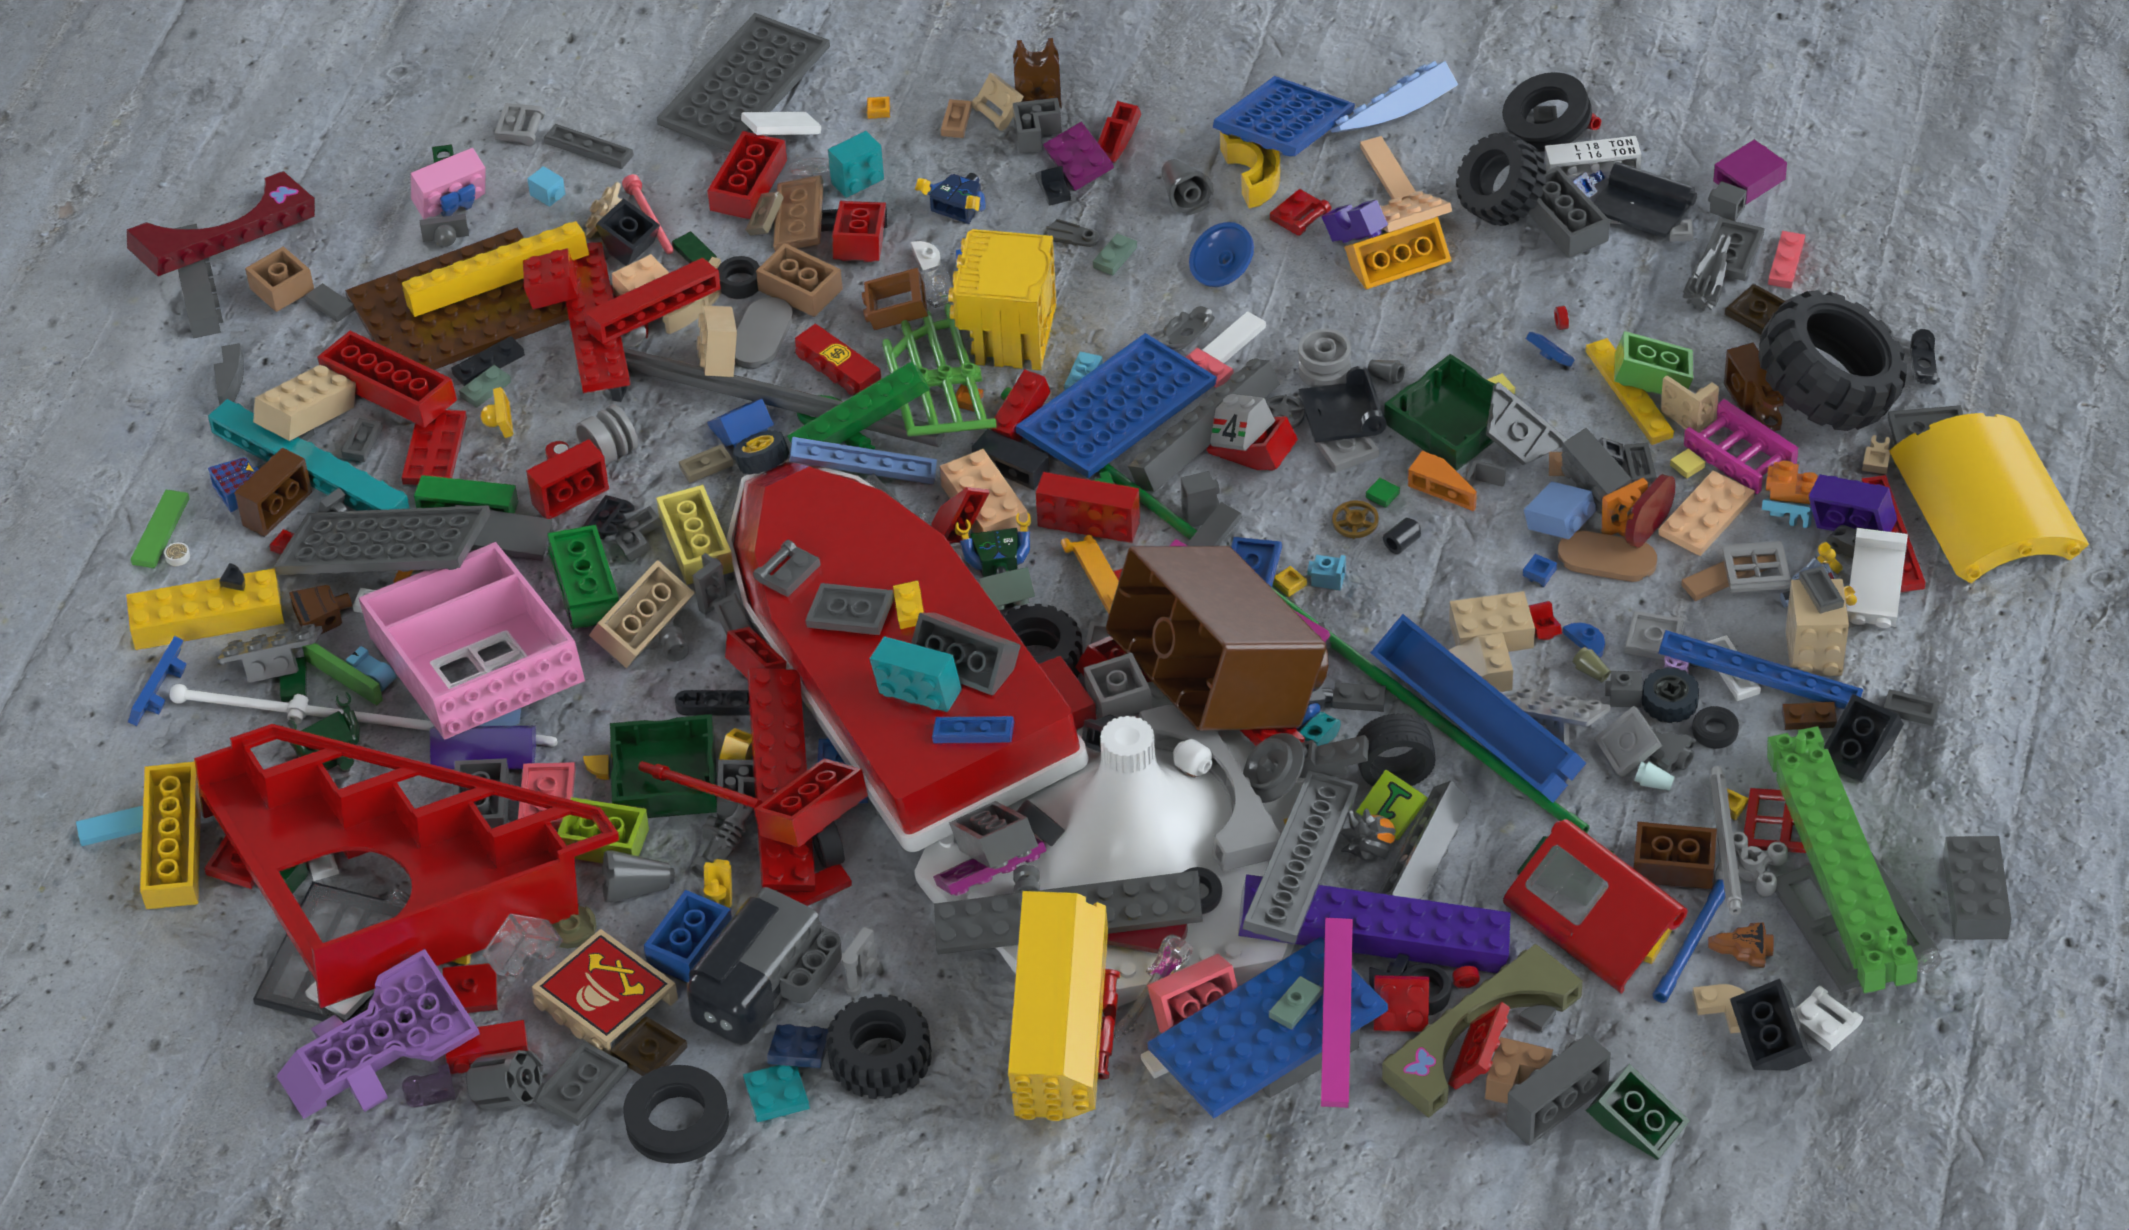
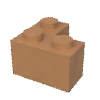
[1485,1037,1553,1104]

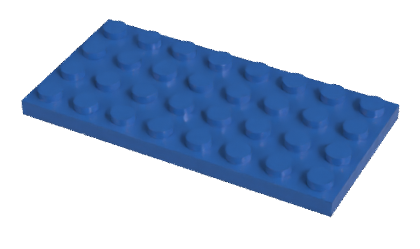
[1016,333,1217,478]
[1147,937,1388,1119]

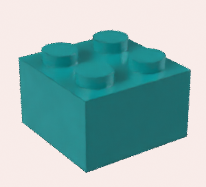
[828,131,884,198]

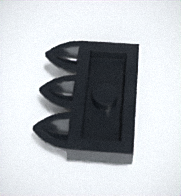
[582,495,635,540]

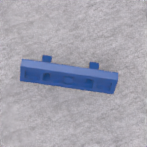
[128,636,187,726]

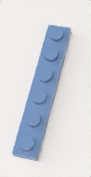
[789,437,937,484]

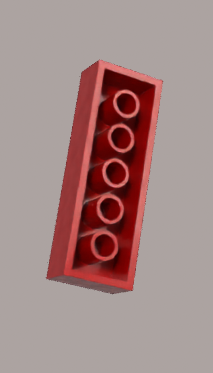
[317,330,457,428]

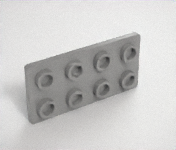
[1507,688,1610,745]

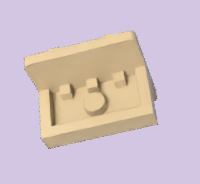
[585,182,622,239]

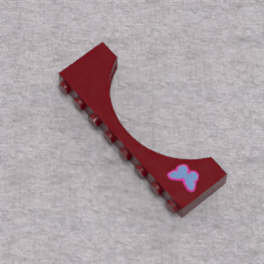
[127,171,315,276]

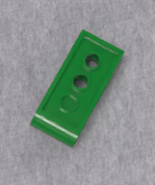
[547,525,619,630]

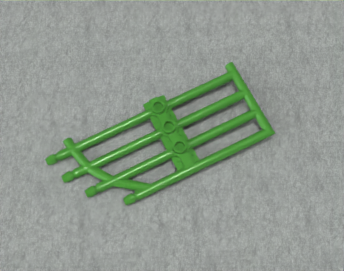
[882,303,996,437]

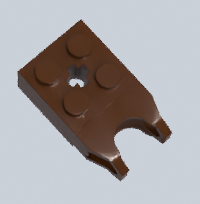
[1013,38,1062,108]
[1724,342,1784,432]

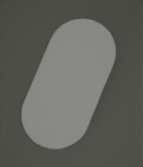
[735,297,793,368]

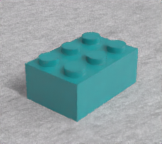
[870,636,962,712]

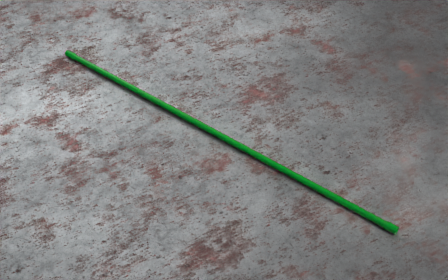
[1001,387,1590,833]

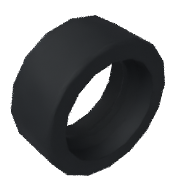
[718,256,760,299]
[1016,799,1065,846]
[812,821,845,868]
[1401,963,1451,1015]

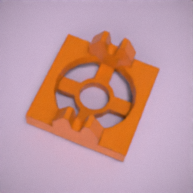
[1601,478,1648,537]

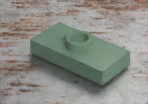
[1269,976,1323,1030]

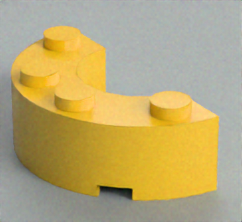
[1220,131,1280,209]

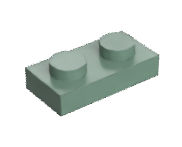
[1093,233,1137,276]
[459,365,511,408]

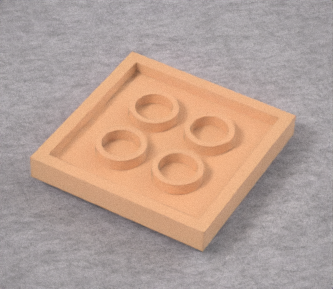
[1380,191,1452,232]

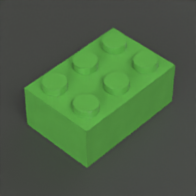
[1614,331,1693,394]

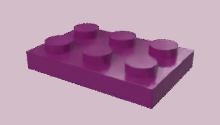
[1042,121,1114,191]

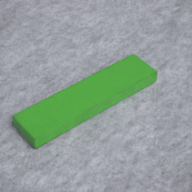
[131,489,190,568]
[302,643,383,706]

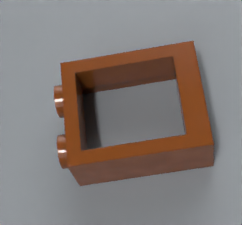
[862,267,928,331]

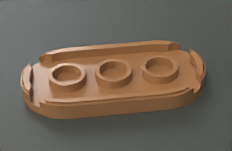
[1558,531,1657,582]

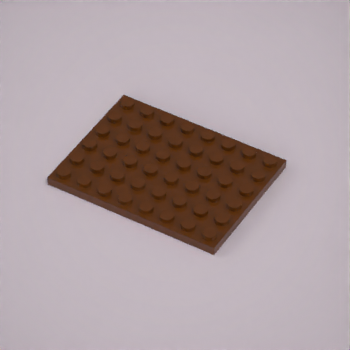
[345,227,569,370]

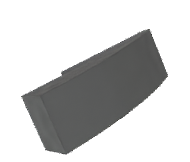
[214,343,244,405]

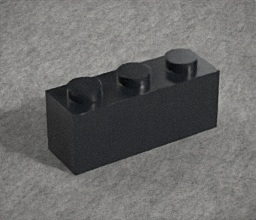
[971,429,1050,490]

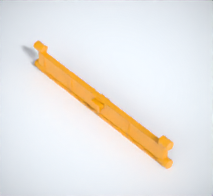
[1060,535,1141,670]

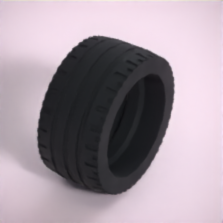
[1356,713,1436,786]

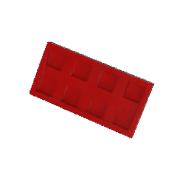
[401,410,467,485]

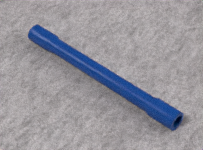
[1652,879,1725,1003]

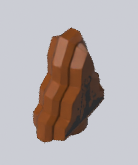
[1708,922,1774,968]

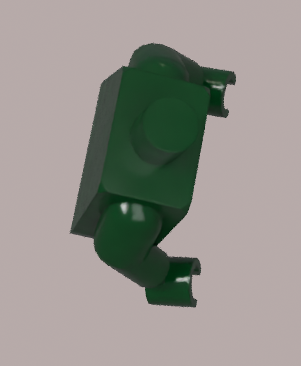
[282,692,360,770]

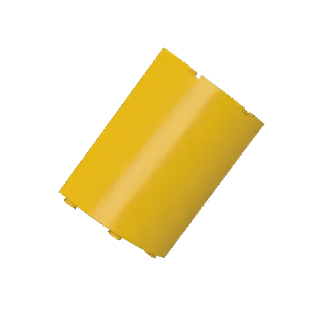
[1889,413,2089,583]

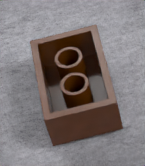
[235,448,312,537]
[1633,821,1717,889]

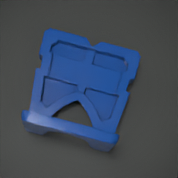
[440,184,475,217]

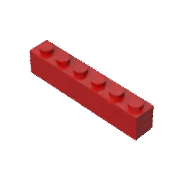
[585,258,720,344]

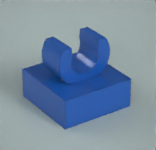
[1523,554,1557,587]

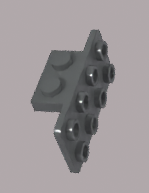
[217,624,323,683]

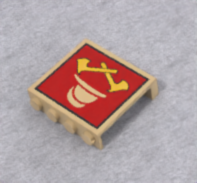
[532,929,678,1055]

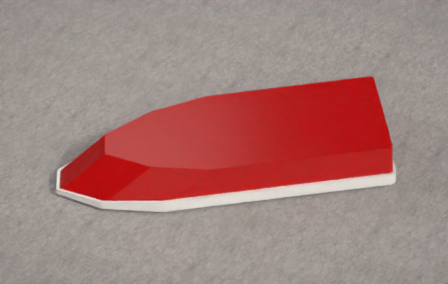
[726,458,1089,852]

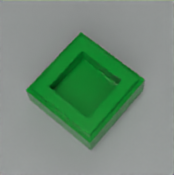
[1366,477,1400,508]

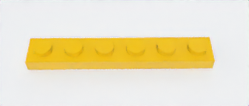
[1585,338,1674,445]

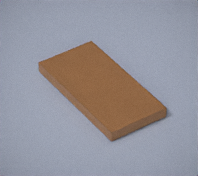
[773,175,823,252]

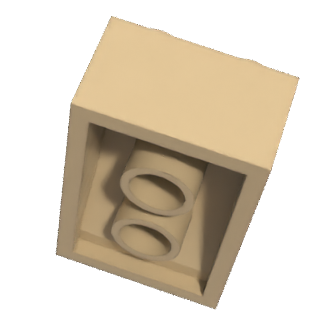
[1449,633,1513,692]

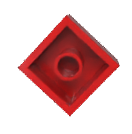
[523,248,578,310]

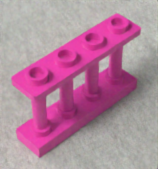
[1684,399,1798,494]

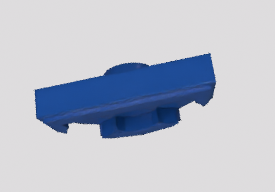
[1562,622,1605,658]

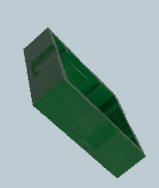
[1384,354,1522,471]
[610,714,717,818]

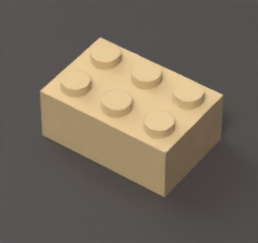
[697,306,737,377]
[1449,591,1535,652]

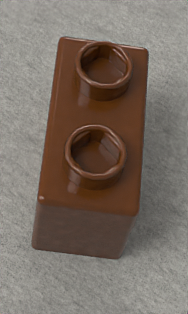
[1106,546,1329,731]

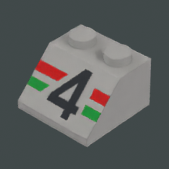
[1210,394,1275,451]

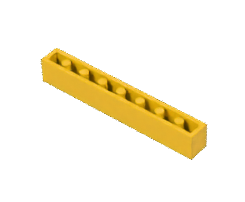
[402,221,589,317]

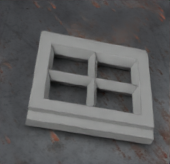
[1721,541,1791,593]

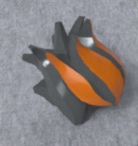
[1340,808,1396,860]

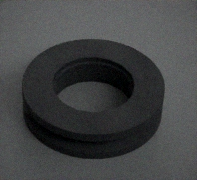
[1502,72,1592,152]
[623,1065,729,1164]

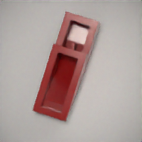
[1098,101,1141,163]

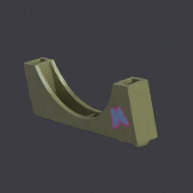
[1382,944,1583,1118]

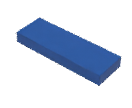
[932,716,1015,743]

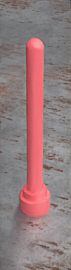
[622,174,674,254]

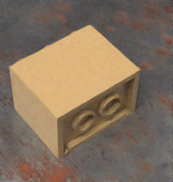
[1785,579,1849,676]

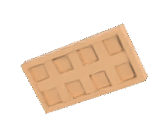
[1658,470,1755,556]

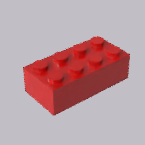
[707,131,787,220]
[1036,472,1140,543]
[754,758,868,847]

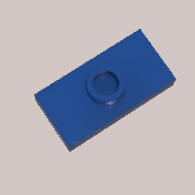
[1525,332,1575,367]

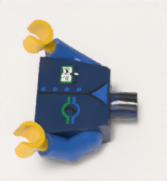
[914,173,986,224]

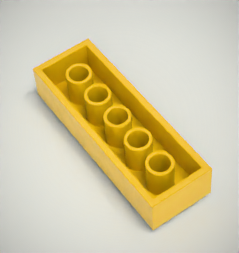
[126,568,284,650]
[140,762,201,909]

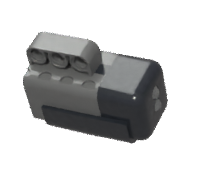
[687,887,842,1045]

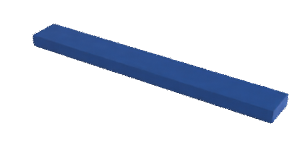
[1658,630,1863,709]

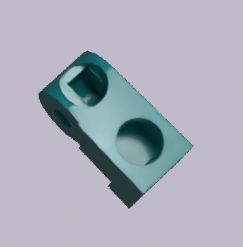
[1299,712,1341,746]

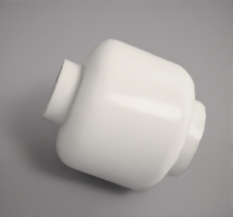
[1173,739,1212,778]

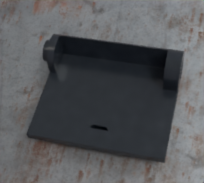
[1298,366,1387,443]

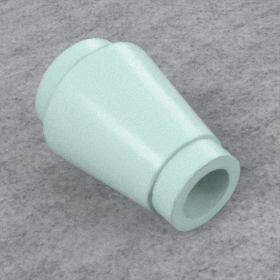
[1634,761,1675,791]

